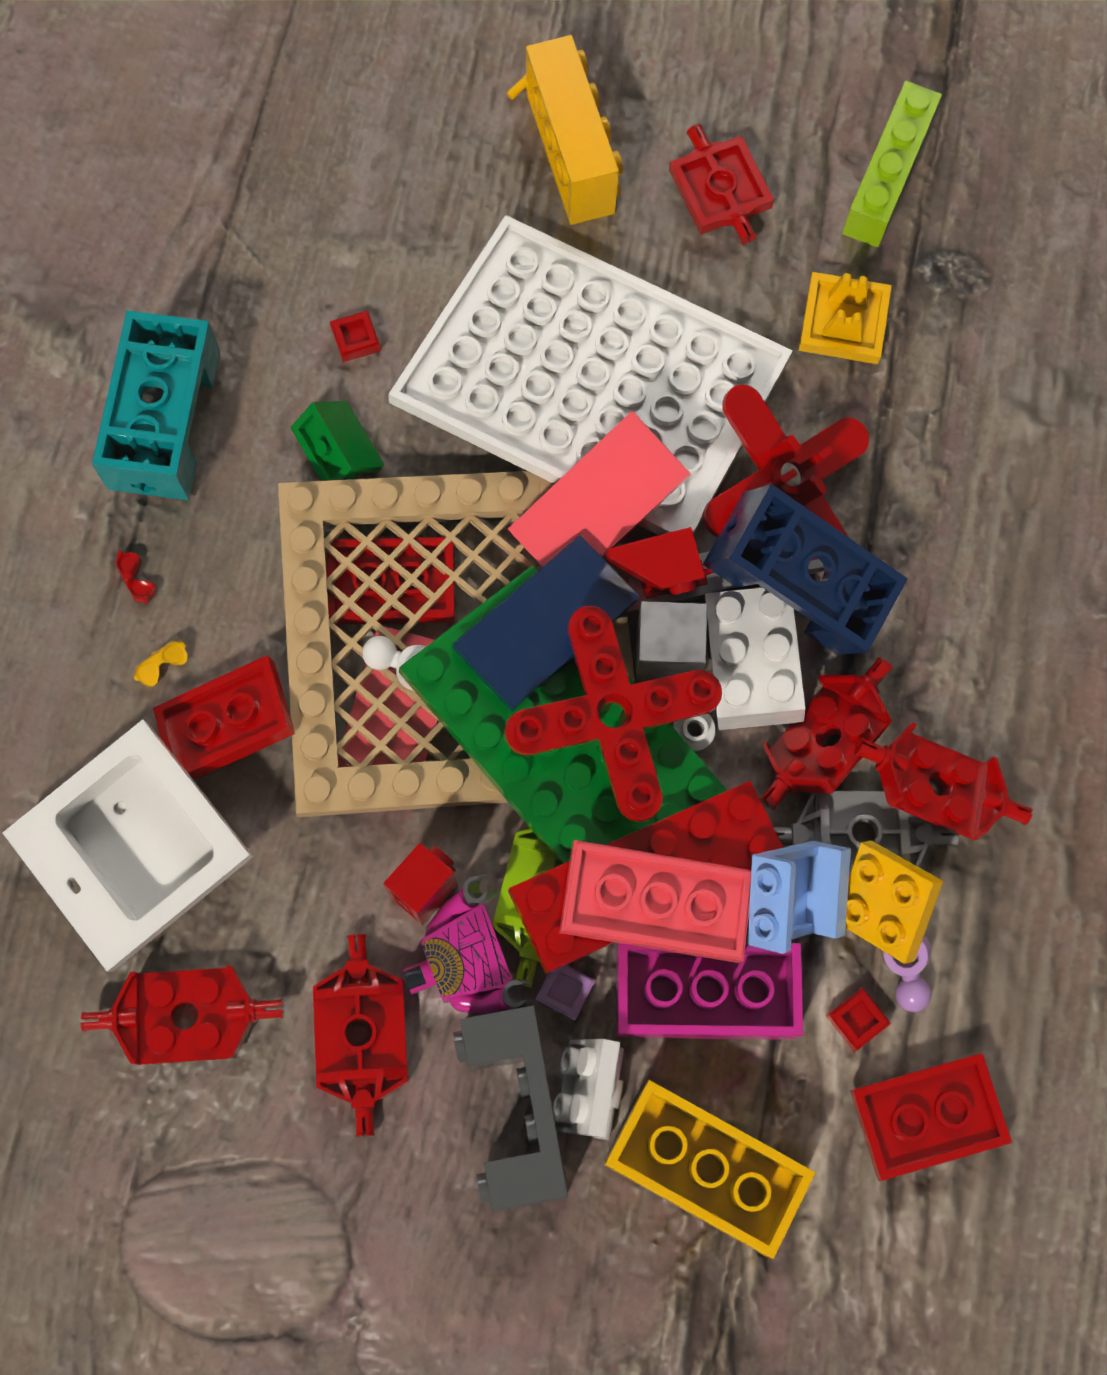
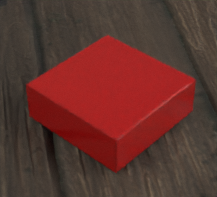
[330,310,381,363]
[826,987,891,1052]

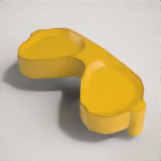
[133,640,188,687]

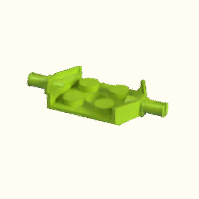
[492,829,561,989]

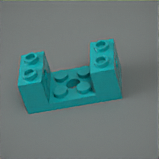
[92,310,220,501]

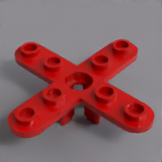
[703,384,869,537]
[504,606,722,821]

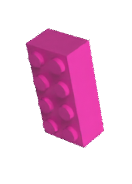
[616,943,803,1040]

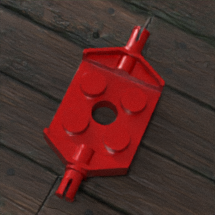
[760,657,893,810]
[854,723,1033,840]
[313,934,409,1137]
[80,965,284,1065]

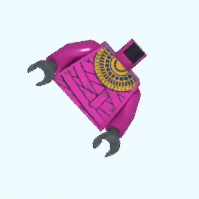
[402,873,535,1015]

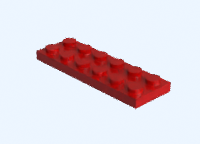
[508,781,784,974]

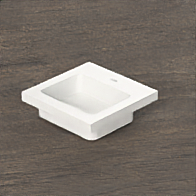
[2,719,254,972]

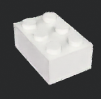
[705,587,805,730]

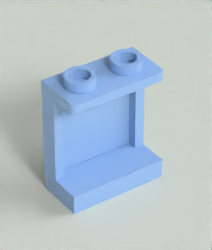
[747,841,851,954]

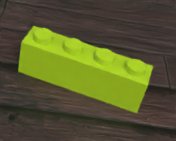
[842,80,942,248]

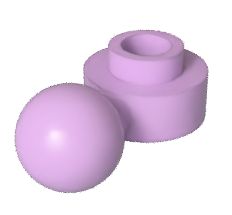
[883,936,932,1012]

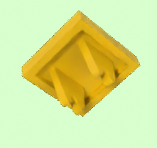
[798,272,892,364]
[846,840,943,964]

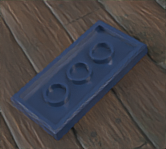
[452,535,640,711]

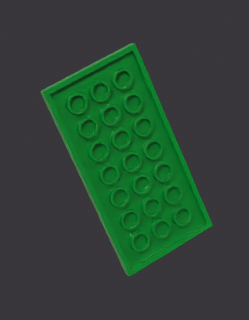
[399,565,728,865]

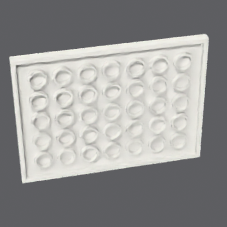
[389,215,793,535]

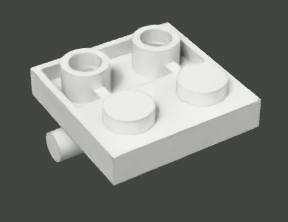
[553,1039,624,1140]

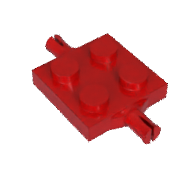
[669,124,774,245]

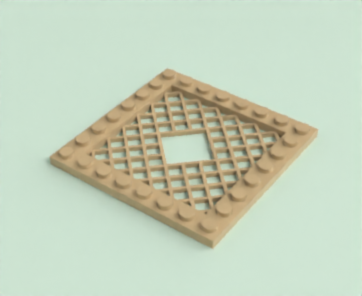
[278,471,635,817]

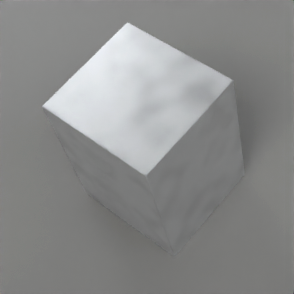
[635,601,707,683]

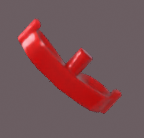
[116,551,158,605]

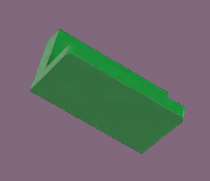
[290,401,384,481]

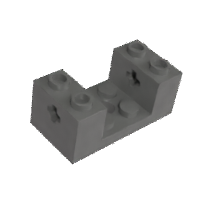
[453,1006,568,1212]

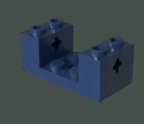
[702,484,908,655]

